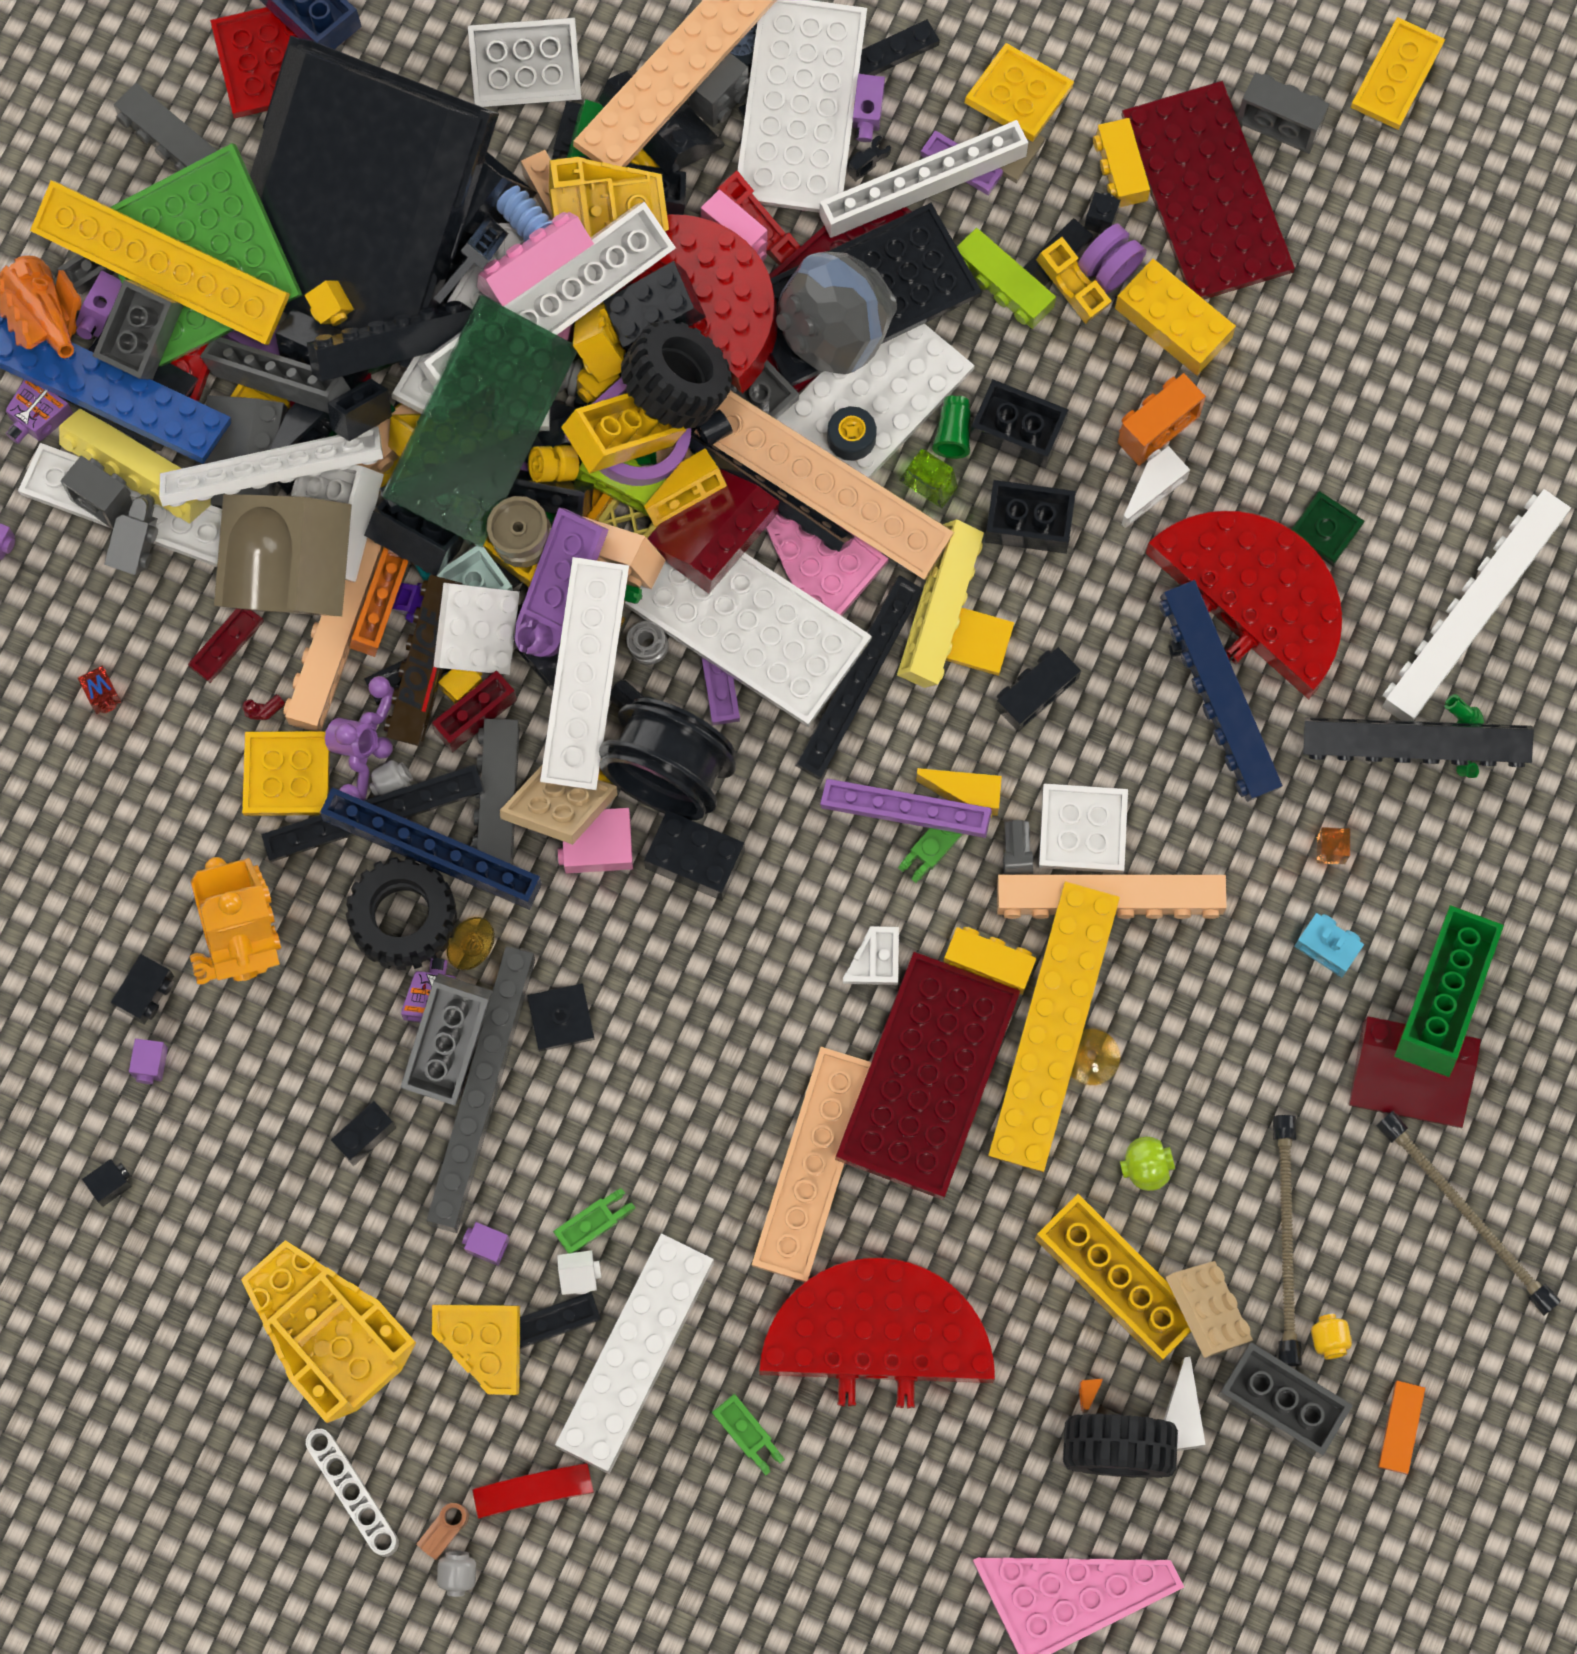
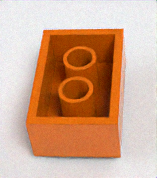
[1117,373,1206,466]

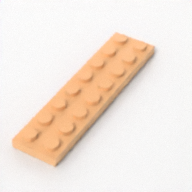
[752,1047,871,1283]

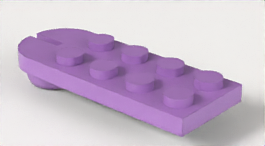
[515,508,609,657]

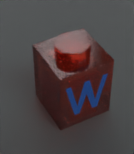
[78,665,122,714]

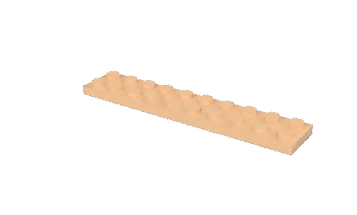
[573,0,777,167]
[695,390,955,580]

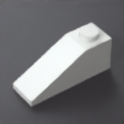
[1121,446,1190,528]
[1164,1357,1205,1451]

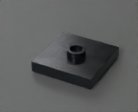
[527,983,595,1052]

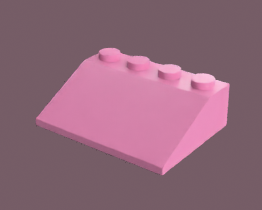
[477,212,594,307]

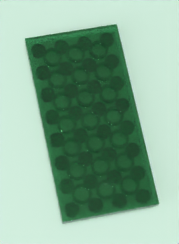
[381,295,577,547]

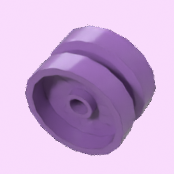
[1078,223,1147,294]

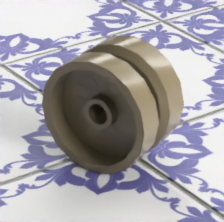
[487,496,552,567]

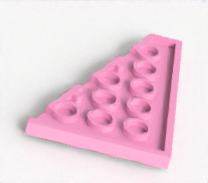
[765,510,889,616]
[973,1557,1184,1654]

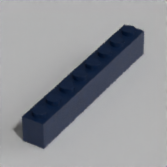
[1159,580,1283,802]
[320,787,542,910]

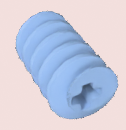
[496,185,552,242]

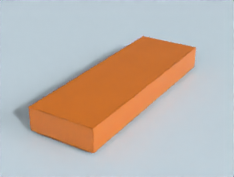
[1378,1381,1425,1475]

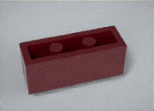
[432,670,517,753]

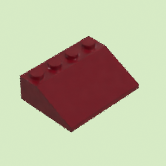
[647,468,780,594]
[1349,1016,1481,1128]

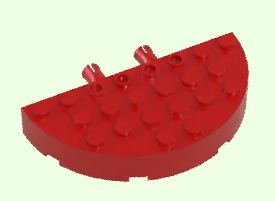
[625,214,778,394]
[1145,511,1342,700]
[759,1258,995,1409]

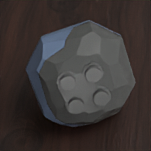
[776,252,897,374]

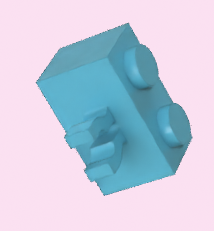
[1294,913,1364,978]

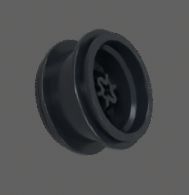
[599,698,736,820]

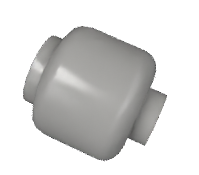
[369,760,413,797]
[437,1551,476,1597]

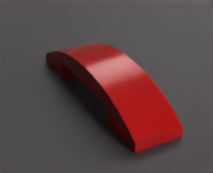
[716,170,801,265]
[472,1463,594,1519]

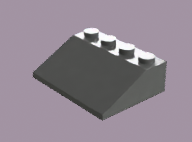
[195,395,289,508]

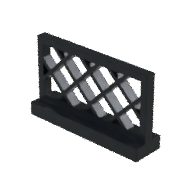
[434,216,509,303]

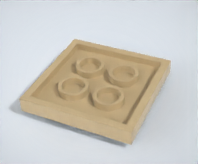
[500,764,618,845]
[1165,1261,1253,1358]

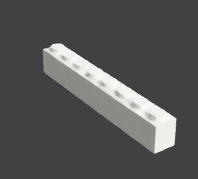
[819,120,1028,238]

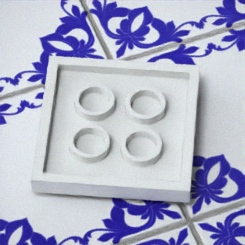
[433,583,520,675]
[1039,784,1128,874]

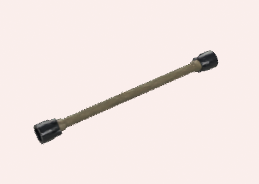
[1376,1111,1561,1316]
[1273,1115,1302,1366]

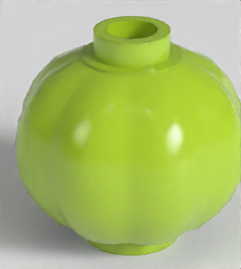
[1120,1136,1175,1191]

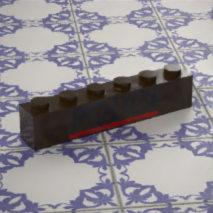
[384,575,465,747]

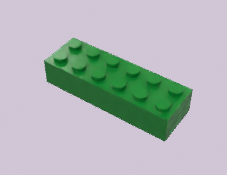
[1394,905,1504,1077]

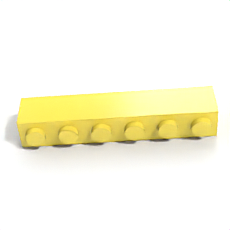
[59,409,211,524]
[897,519,984,688]

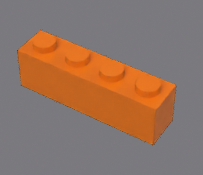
[349,547,409,657]

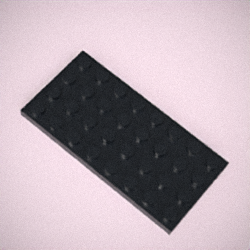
[770,202,982,387]

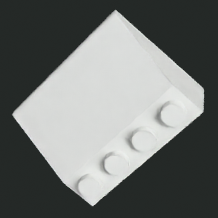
[468,18,581,107]
[291,465,384,582]

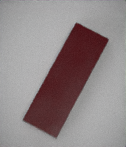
[188,609,264,683]

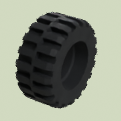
[621,320,732,429]
[346,857,457,970]
[1063,1414,1178,1478]

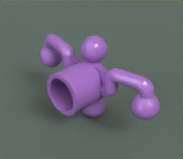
[325,676,394,801]

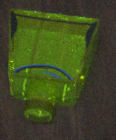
[899,449,958,509]

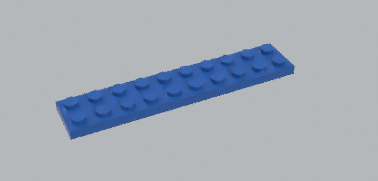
[0,316,231,464]

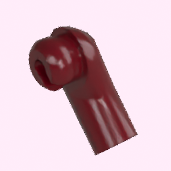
[242,694,285,720]

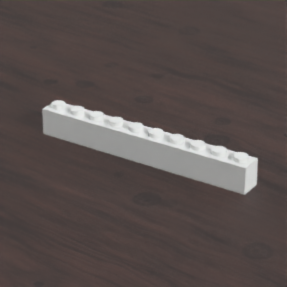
[1382,489,1571,721]

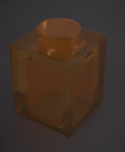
[1317,827,1350,864]

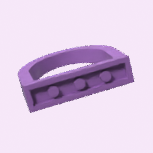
[565,377,691,486]

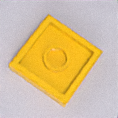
[946,607,1014,676]

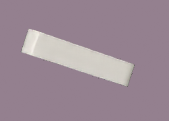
[306,1429,399,1557]

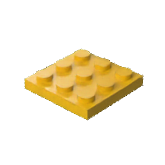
[964,43,1074,142]
[242,731,330,816]

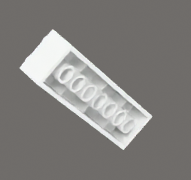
[555,1234,714,1475]

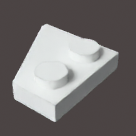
[843,926,899,985]

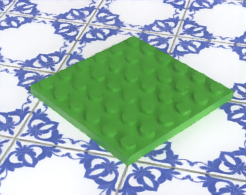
[110,143,302,366]

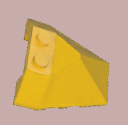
[549,157,669,238]

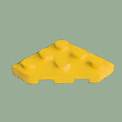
[432,1304,520,1395]

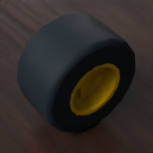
[827,406,877,461]

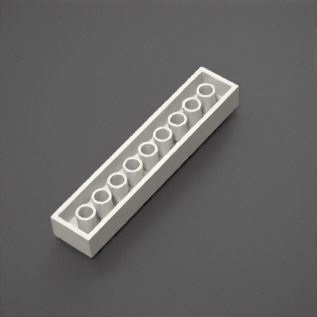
[417,202,676,409]

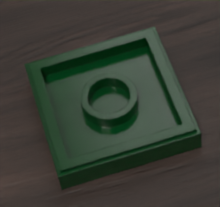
[1291,491,1365,566]

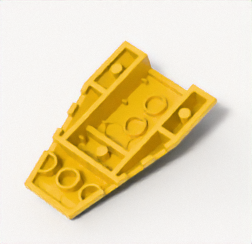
[241,1240,416,1423]

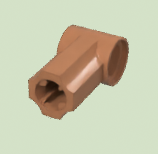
[416,1503,469,1560]

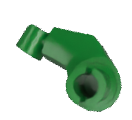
[1444,694,1484,778]

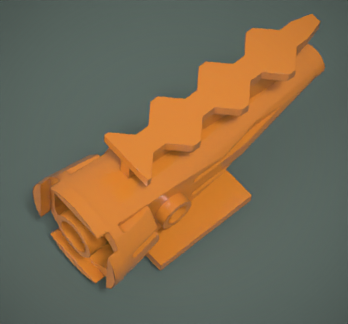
[0,256,81,358]

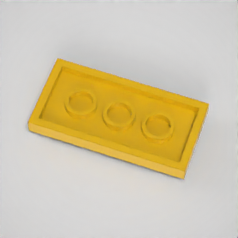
[1350,17,1445,130]

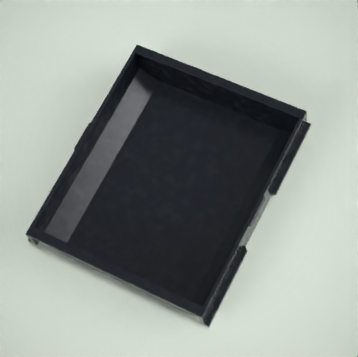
[250,36,499,368]

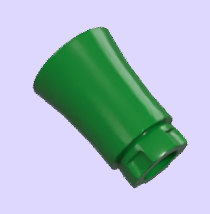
[932,395,971,459]

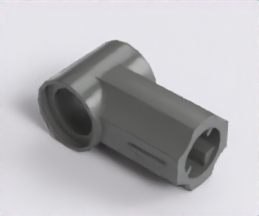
[1003,820,1033,875]

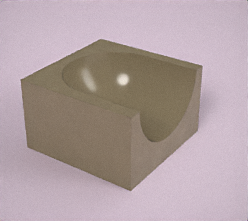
[214,494,352,617]

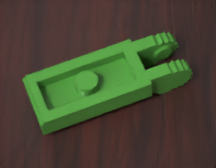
[898,828,963,883]
[553,1188,635,1254]
[712,1394,785,1476]

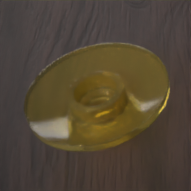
[447,917,495,970]
[1071,1029,1120,1085]

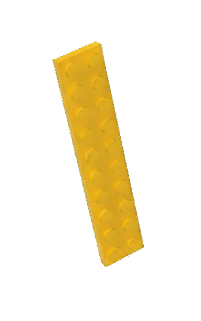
[30,180,290,345]
[988,881,1120,1172]

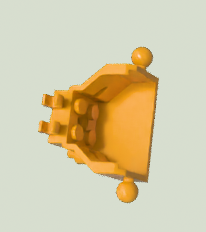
[189,857,281,984]

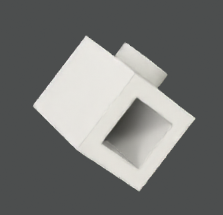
[557,1250,601,1295]

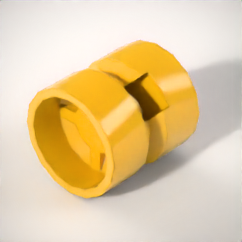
[528,445,579,483]

